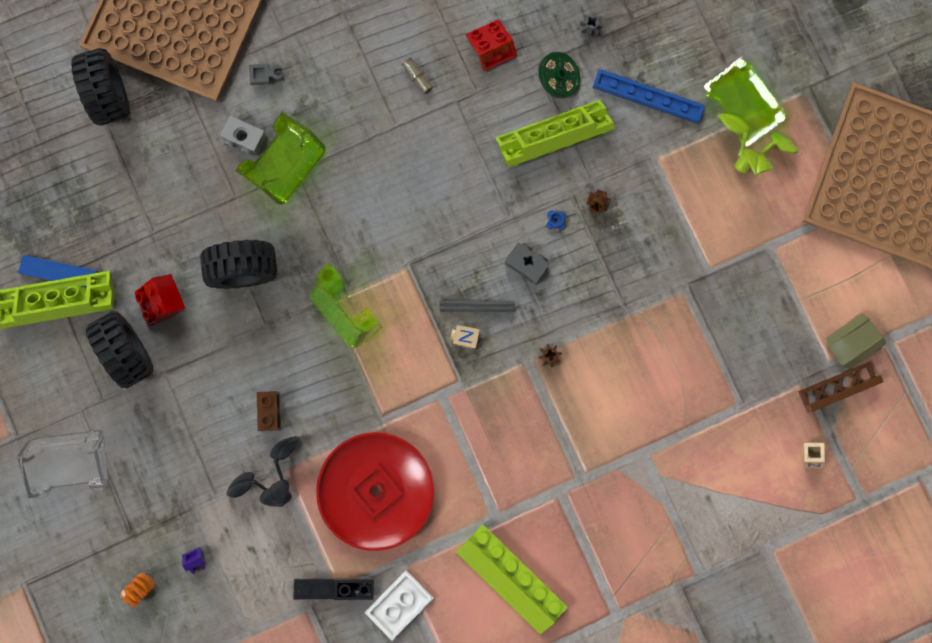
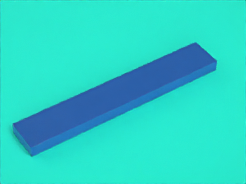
[592,69,705,124]

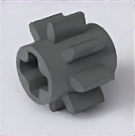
[579,12,603,38]

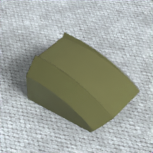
[826,313,886,369]

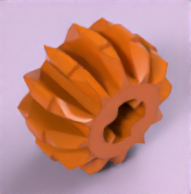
[121,573,155,608]

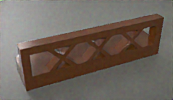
[798,362,884,412]

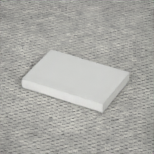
[364,570,434,641]

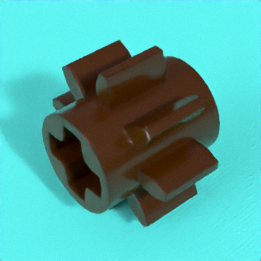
[586,189,611,214]
[538,344,562,368]

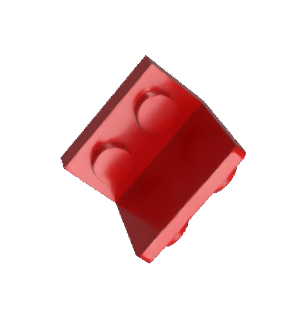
[466,19,517,72]

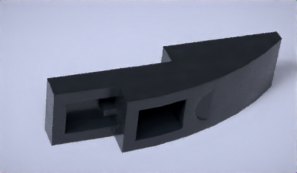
[293,578,374,600]

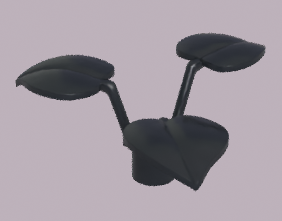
[226,436,299,507]

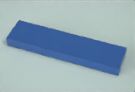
[18,255,98,288]

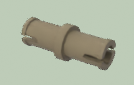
[401,57,433,94]

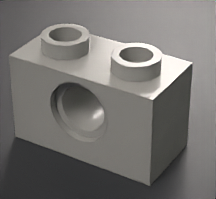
[220,116,267,156]

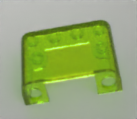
[309,262,383,348]

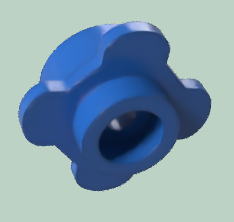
[546,210,566,230]

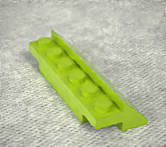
[495,100,615,167]
[0,271,117,329]
[455,524,568,634]

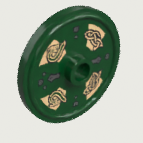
[538,52,580,99]

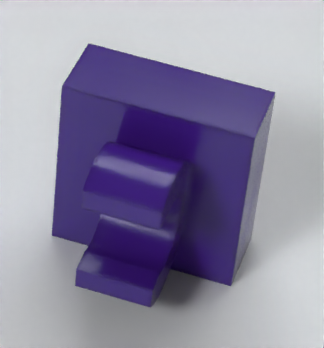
[182,547,205,574]

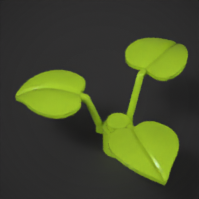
[717,113,800,176]

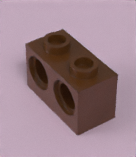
[257,391,281,432]

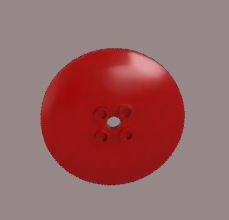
[316,432,434,551]

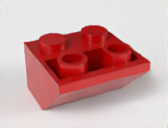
[134,274,185,327]

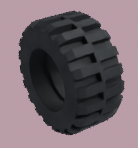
[71,48,130,126]
[200,240,278,289]
[86,311,154,388]

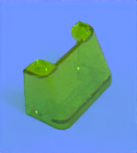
[704,57,790,146]
[235,112,326,205]

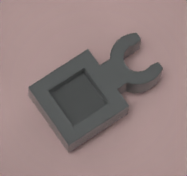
[249,63,283,85]

